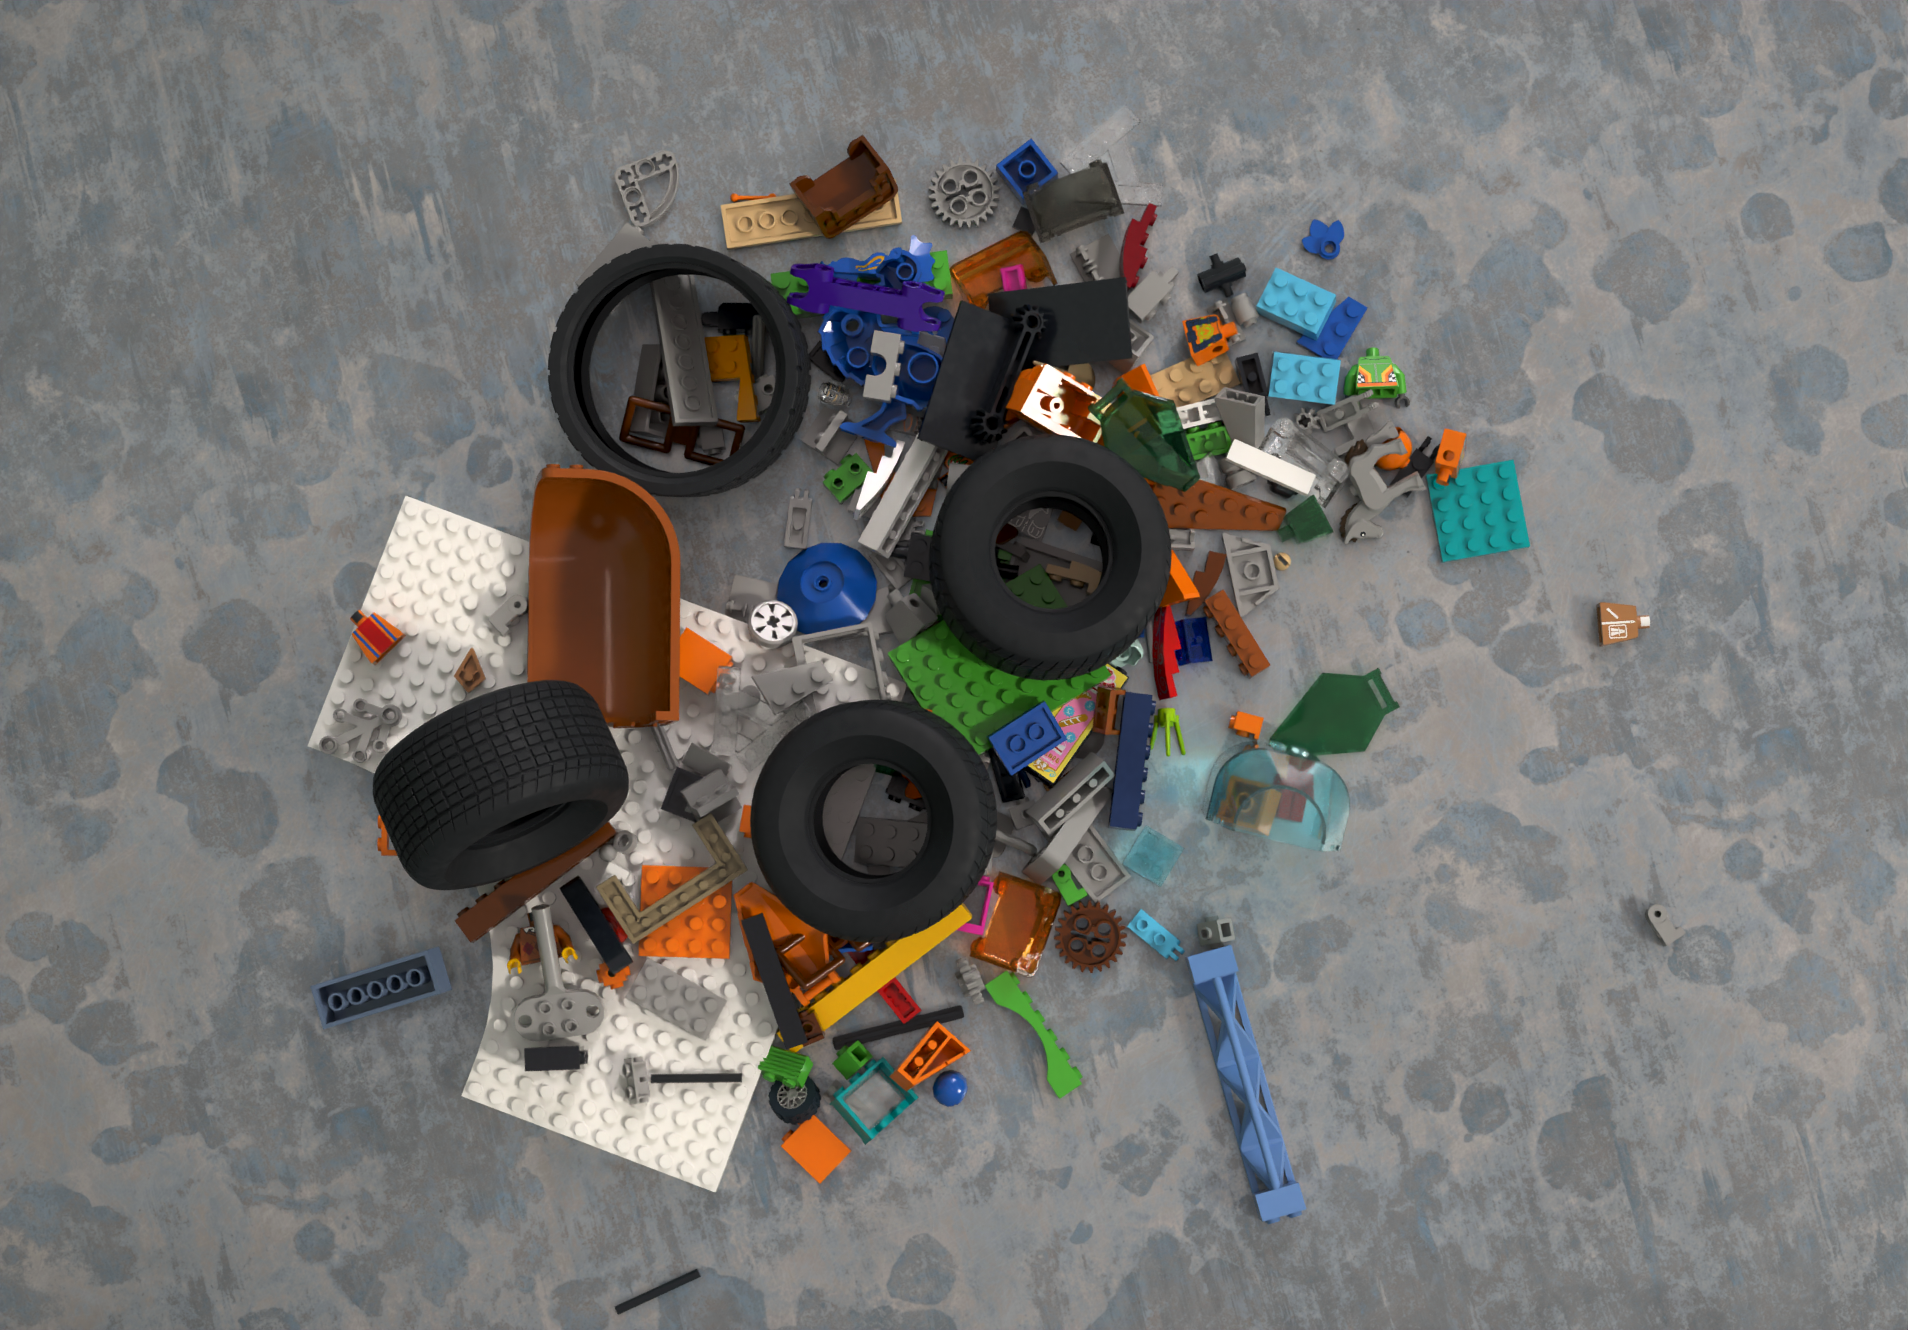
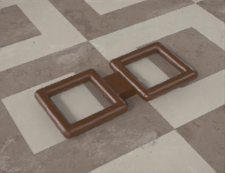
[619,396,745,466]
[776,934,872,990]

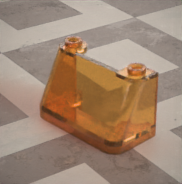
[970,871,1061,978]

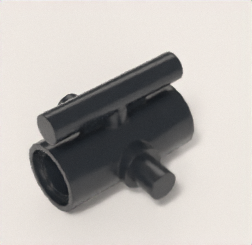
[1197,253,1246,297]

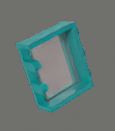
[830,1057,919,1145]

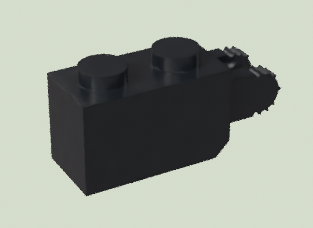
[700,303,759,337]
[1235,352,1271,416]

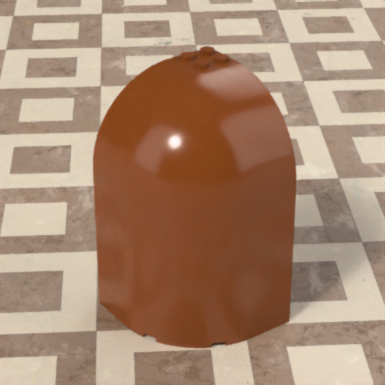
[527,464,681,728]

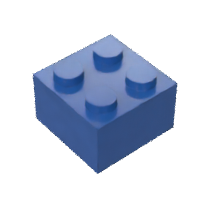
[996,139,1058,205]

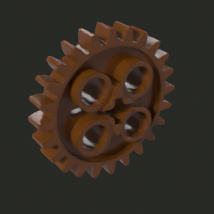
[1054,899,1127,973]

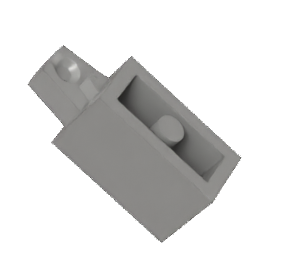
[1128,266,1179,323]

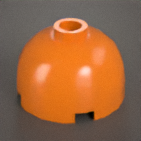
[1375,427,1412,471]

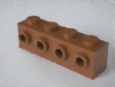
[1202,589,1270,679]

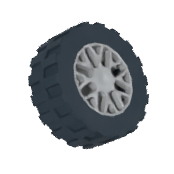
[768,1076,821,1125]

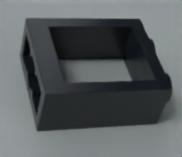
[524,1046,588,1071]

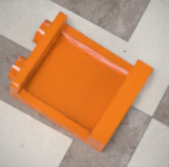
[680,627,734,696]
[781,1115,852,1184]

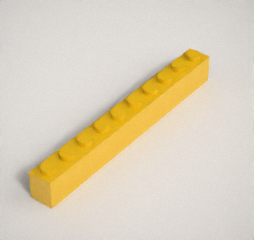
[776,903,972,1053]

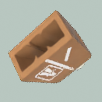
[1596,602,1650,647]

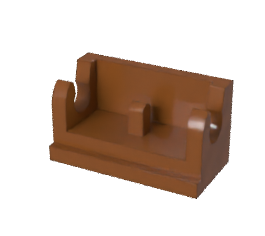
[1092,687,1126,735]

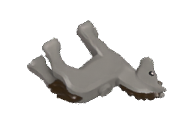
[1339,420,1426,545]

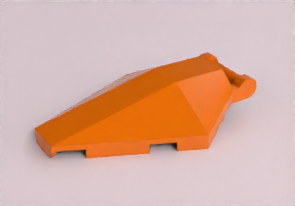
[733,882,841,1007]

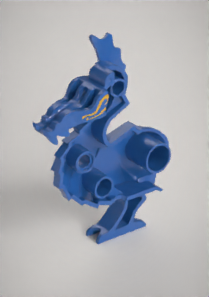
[818,235,943,448]

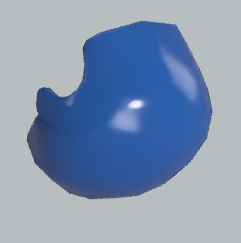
[933,1070,968,1107]

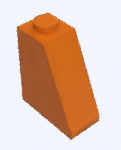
[1158,550,1200,608]

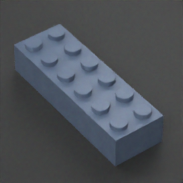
[310,946,452,1030]

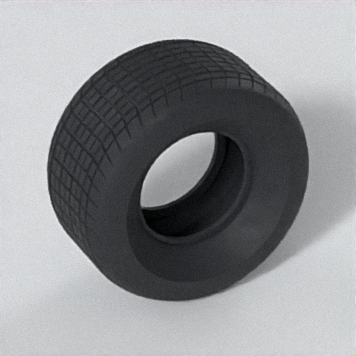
[929,434,1172,680]
[373,680,629,890]
[750,700,997,943]

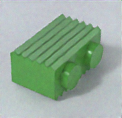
[758,1045,813,1088]

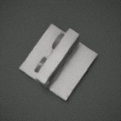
[801,404,857,465]
[680,768,742,822]

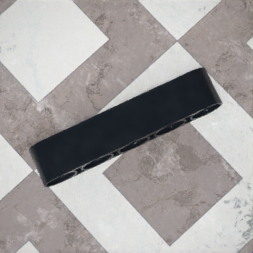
[559,875,633,975]

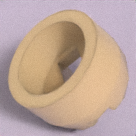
[1273,552,1291,571]

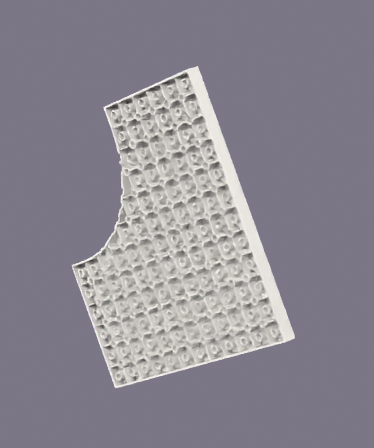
[308,496,908,1192]

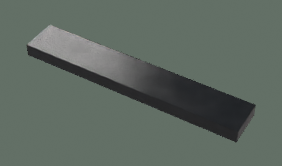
[741,913,808,1050]

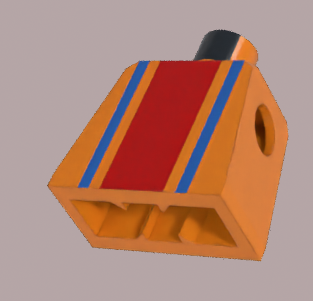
[350,610,406,665]

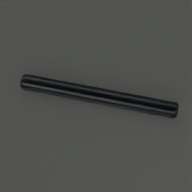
[832,1005,964,1050]

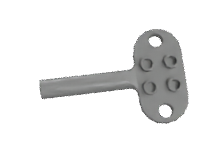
[514,904,604,1041]

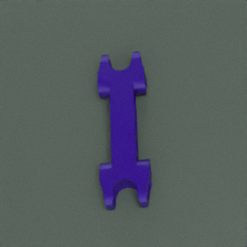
[786,263,945,332]

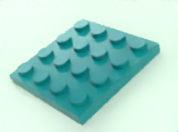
[1425,460,1530,563]

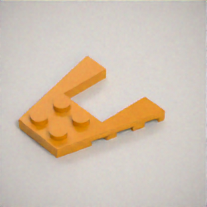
[704,335,761,423]

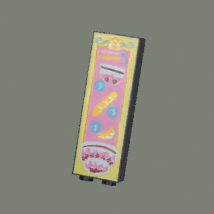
[1023,663,1129,788]

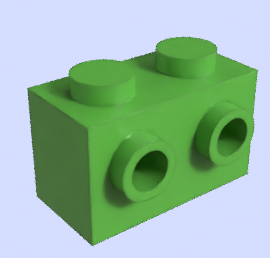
[823,453,874,504]

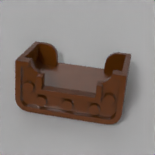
[789,135,898,238]

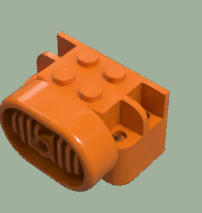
[1005,363,1116,443]

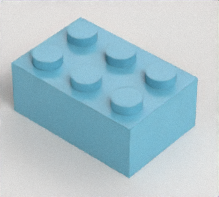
[1256,268,1336,341]
[1268,351,1341,405]

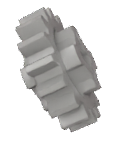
[955,957,986,1005]

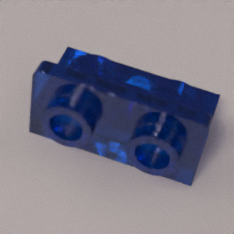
[1175,617,1213,666]

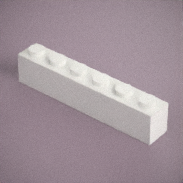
[858,433,948,559]

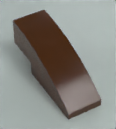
[1185,551,1227,617]

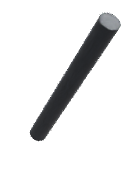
[651,1073,742,1083]
[615,1269,701,1315]

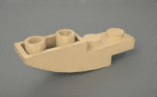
[1045,561,1102,595]

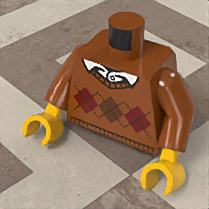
[507,912,578,974]

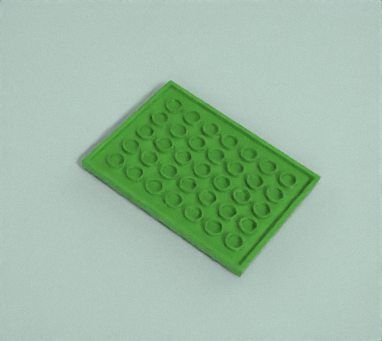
[887,564,1111,755]

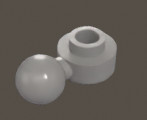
[599,830,637,862]

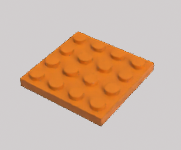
[639,865,733,959]

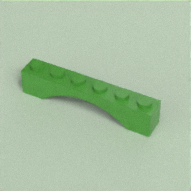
[984,970,1083,1099]

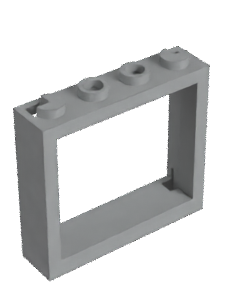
[792,622,891,718]

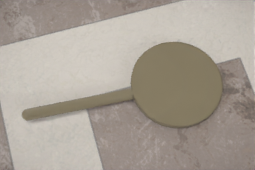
[1033,360,1095,388]

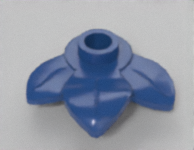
[1302,219,1344,260]

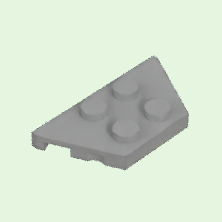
[1222,533,1279,618]

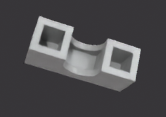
[863,330,905,403]

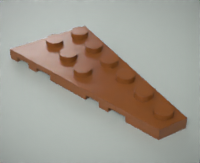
[1152,466,1286,531]

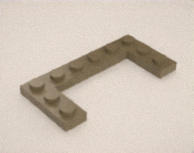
[596,813,748,944]

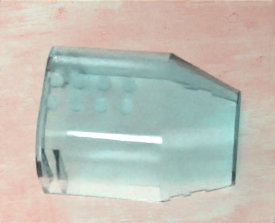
[1201,740,1350,852]

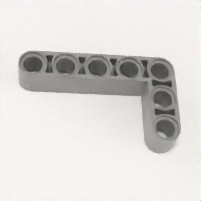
[1022,785,1114,886]

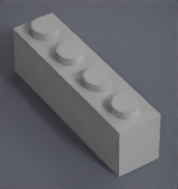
[1026,752,1115,836]

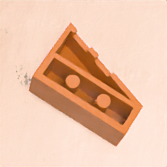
[889,1021,971,1091]

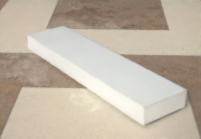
[1225,439,1316,496]

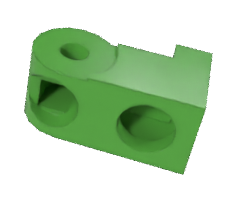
[1052,864,1088,907]

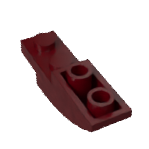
[1119,203,1158,292]

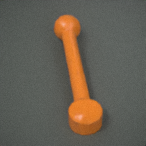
[730,193,776,202]

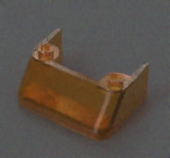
[949,231,1058,309]

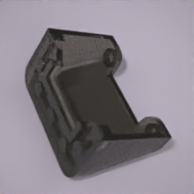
[1022,159,1124,244]

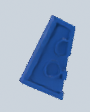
[1296,297,1368,359]

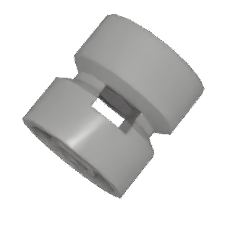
[1218,457,1257,490]

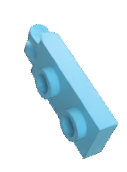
[1127,909,1185,961]

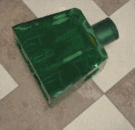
[1276,495,1334,545]

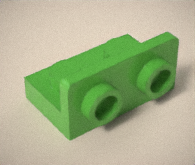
[1182,421,1231,461]

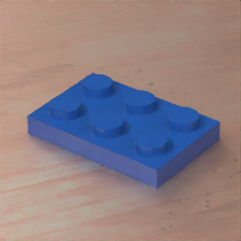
[987,700,1067,776]

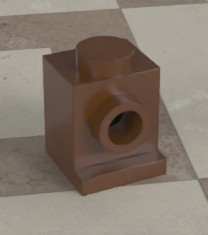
[798,1009,825,1047]

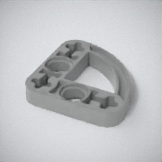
[614,150,679,228]

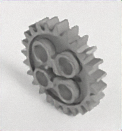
[929,157,1000,229]

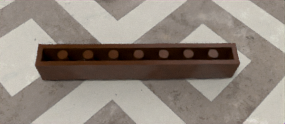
[455,821,618,943]

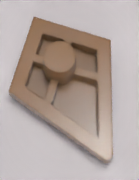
[454,648,486,693]

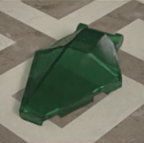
[1088,377,1200,492]
[1269,668,1400,759]

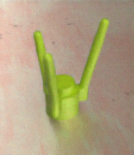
[1150,708,1186,757]

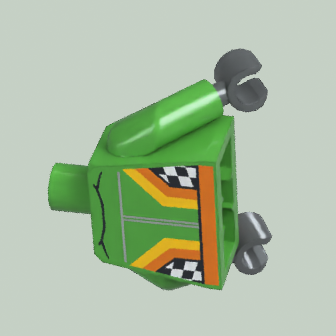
[1343,347,1410,409]

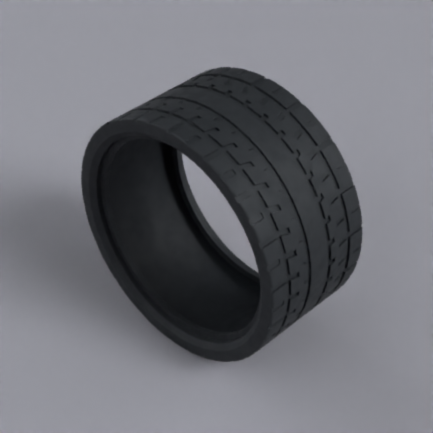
[548,244,811,497]

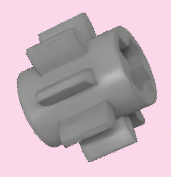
[1292,408,1321,435]

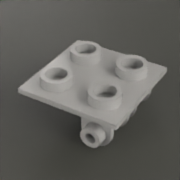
[1070,233,1120,282]
[725,574,778,623]

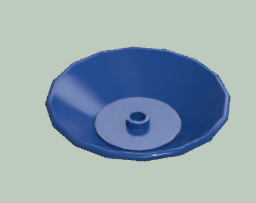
[777,543,877,635]

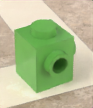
[832,1040,873,1080]

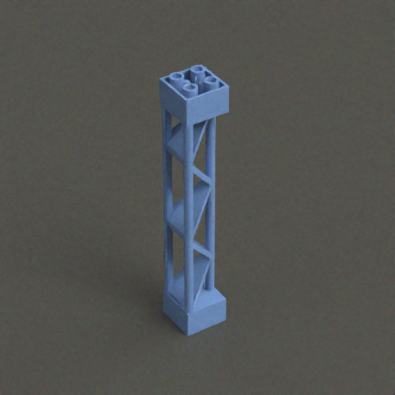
[1185,945,1306,1224]

